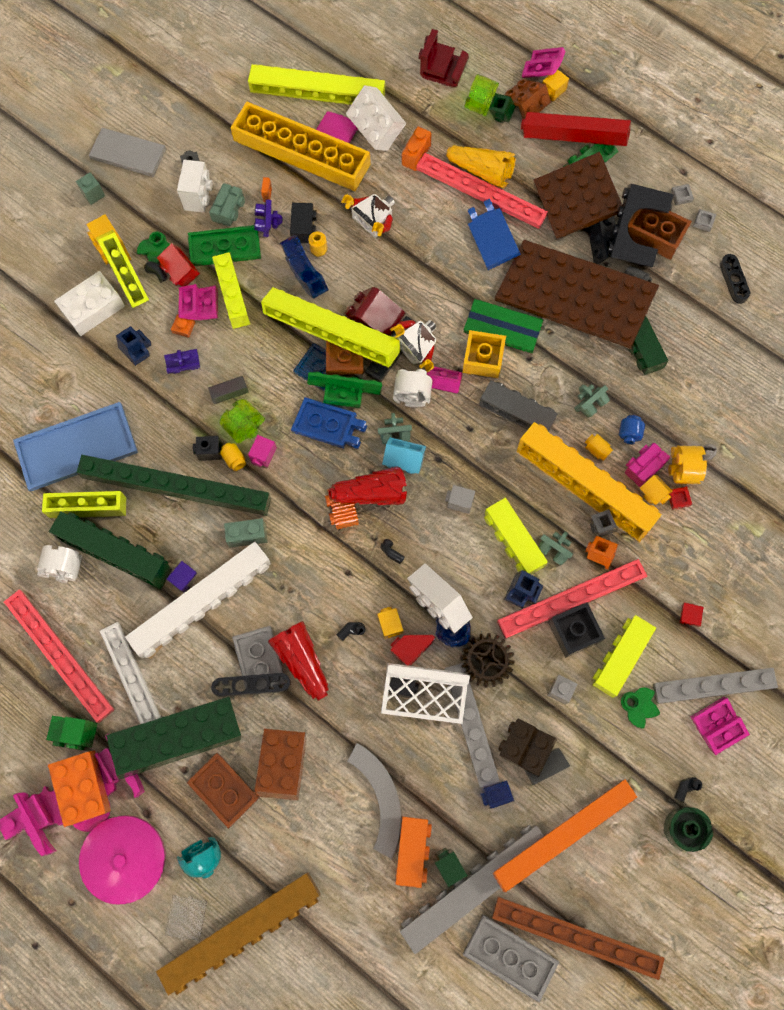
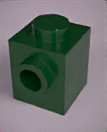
[489,93,516,123]

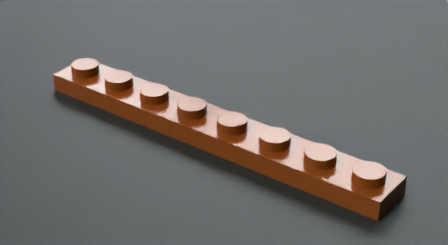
[491,896,665,980]

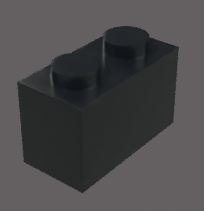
[290,202,317,243]

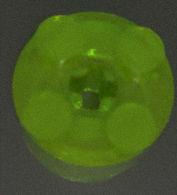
[464,74,499,116]
[219,399,265,444]

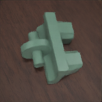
[574,384,610,418]
[378,413,412,444]
[539,531,573,565]

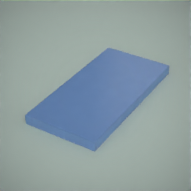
[13,402,138,492]

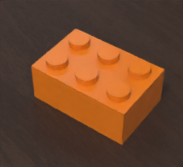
[48,750,111,827]
[395,816,432,888]

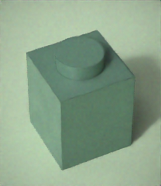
[75,172,105,205]

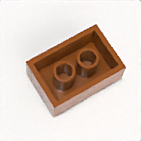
[628,209,692,260]
[255,729,307,800]

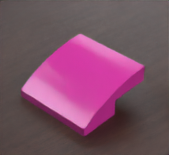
[522,47,566,78]
[316,111,358,143]
[178,284,218,320]
[690,697,750,755]

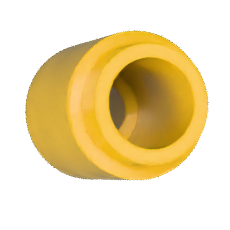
[308,231,327,257]
[584,434,613,461]
[220,443,246,471]

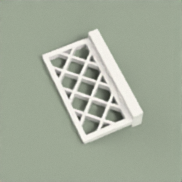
[381,663,470,724]

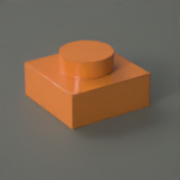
[171,314,195,338]

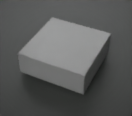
[671,184,694,205]
[693,209,716,232]

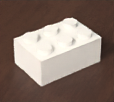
[346,85,407,151]
[54,270,125,336]
[407,563,473,633]

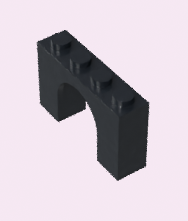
[607,184,674,267]

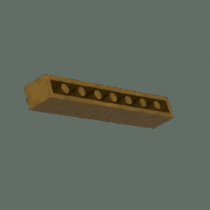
[156,872,321,996]

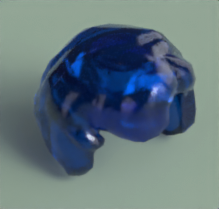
[436,618,471,648]

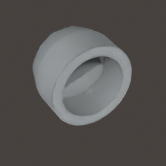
[702,444,717,460]

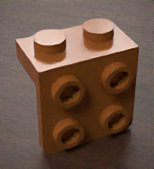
[505,79,551,119]

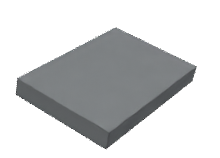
[232,626,286,690]

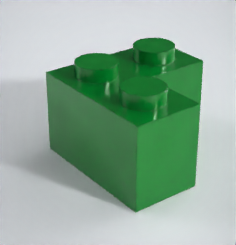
[46,715,98,750]

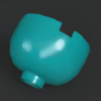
[177,837,221,879]

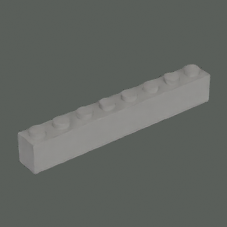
[400,824,544,954]

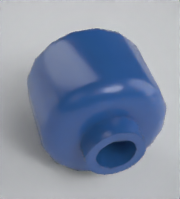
[618,415,645,445]

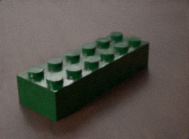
[49,511,172,590]
[106,697,241,780]

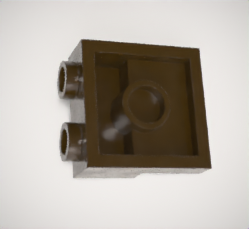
[498,718,557,777]

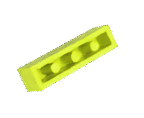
[96,230,149,308]
[212,252,250,329]
[42,491,127,518]
[484,497,548,575]
[592,615,656,698]

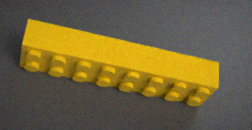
[230,101,371,191]
[516,422,662,542]

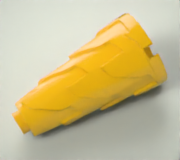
[446,145,516,189]

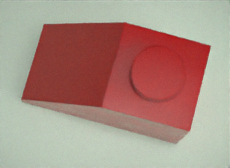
[390,635,436,666]

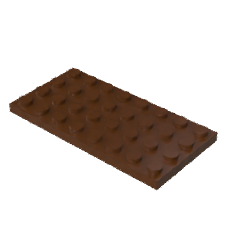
[495,240,659,349]

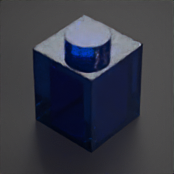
[480,780,514,809]

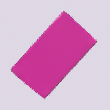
[427,366,463,393]

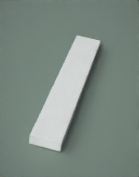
[100,622,161,724]

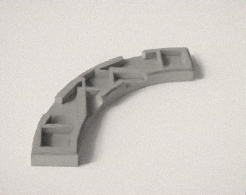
[347,743,401,859]

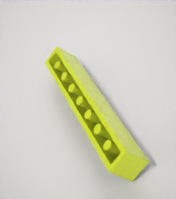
[248,64,385,105]
[261,287,400,368]

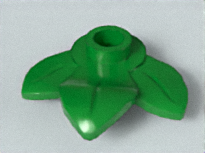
[137,231,170,263]
[621,688,660,729]

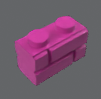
[625,443,670,487]

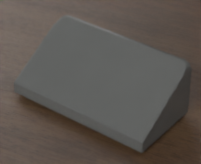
[208,376,249,404]
[525,748,570,785]

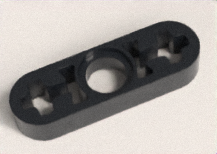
[720,254,750,304]

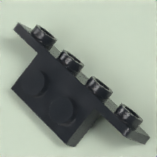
[588,216,615,265]

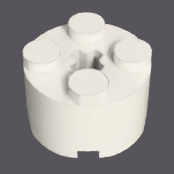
[393,369,433,407]
[37,545,83,583]

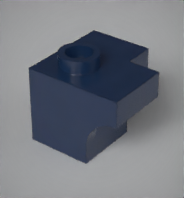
[116,326,151,366]
[504,570,544,608]

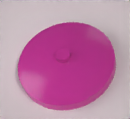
[79,815,166,905]

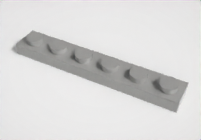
[444,663,500,788]
[653,668,778,704]

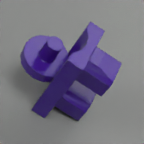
[254,199,283,237]
[164,349,200,374]

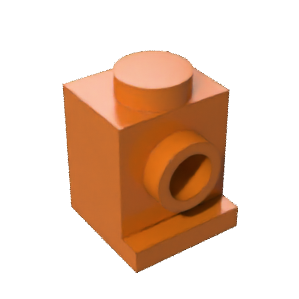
[585,536,618,569]

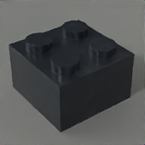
[548,602,605,658]

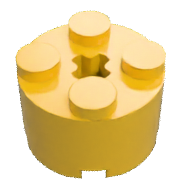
[668,446,707,484]

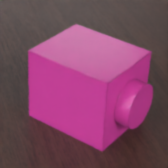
[248,435,277,468]

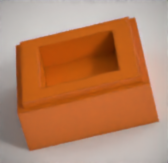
[261,177,272,202]

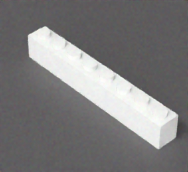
[125,542,271,659]

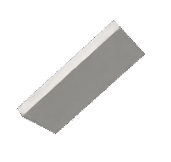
[89,128,166,177]
[463,915,559,1003]

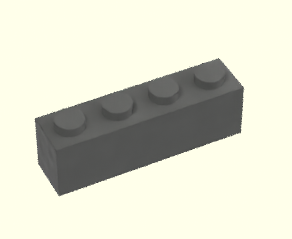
[479,380,558,432]

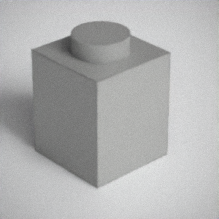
[445,485,475,514]
[547,675,577,705]

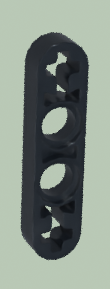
[211,673,291,697]

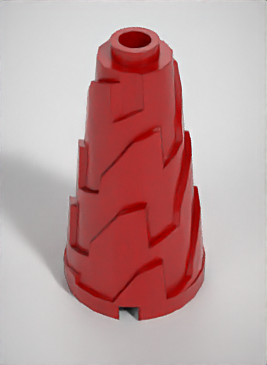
[328,466,407,505]
[268,621,329,701]

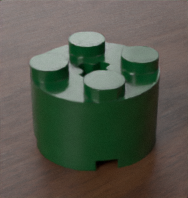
[664,807,713,852]

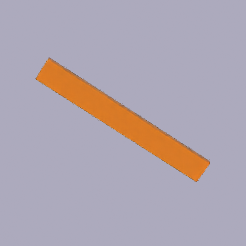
[492,779,637,893]

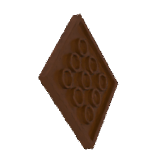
[534,152,622,240]

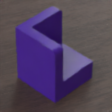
[167,561,197,593]

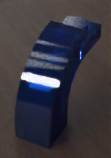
[280,235,329,299]

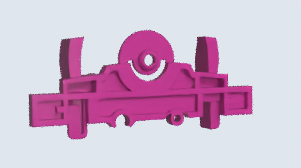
[0,734,145,856]

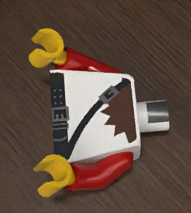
[341,194,395,238]
[390,320,436,373]

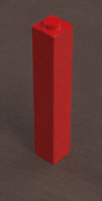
[521,112,631,146]

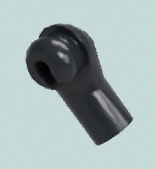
[144,261,168,283]
[380,539,405,564]
[336,622,366,641]
[674,777,703,803]

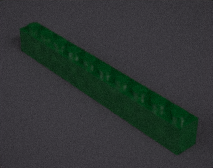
[76,454,271,516]

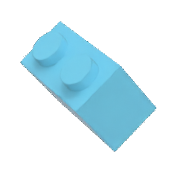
[382,437,426,474]

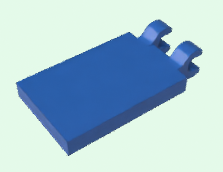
[468,199,521,270]
[291,397,367,449]

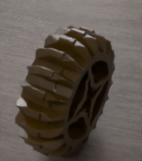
[460,633,515,688]

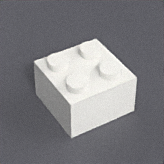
[177,160,213,213]

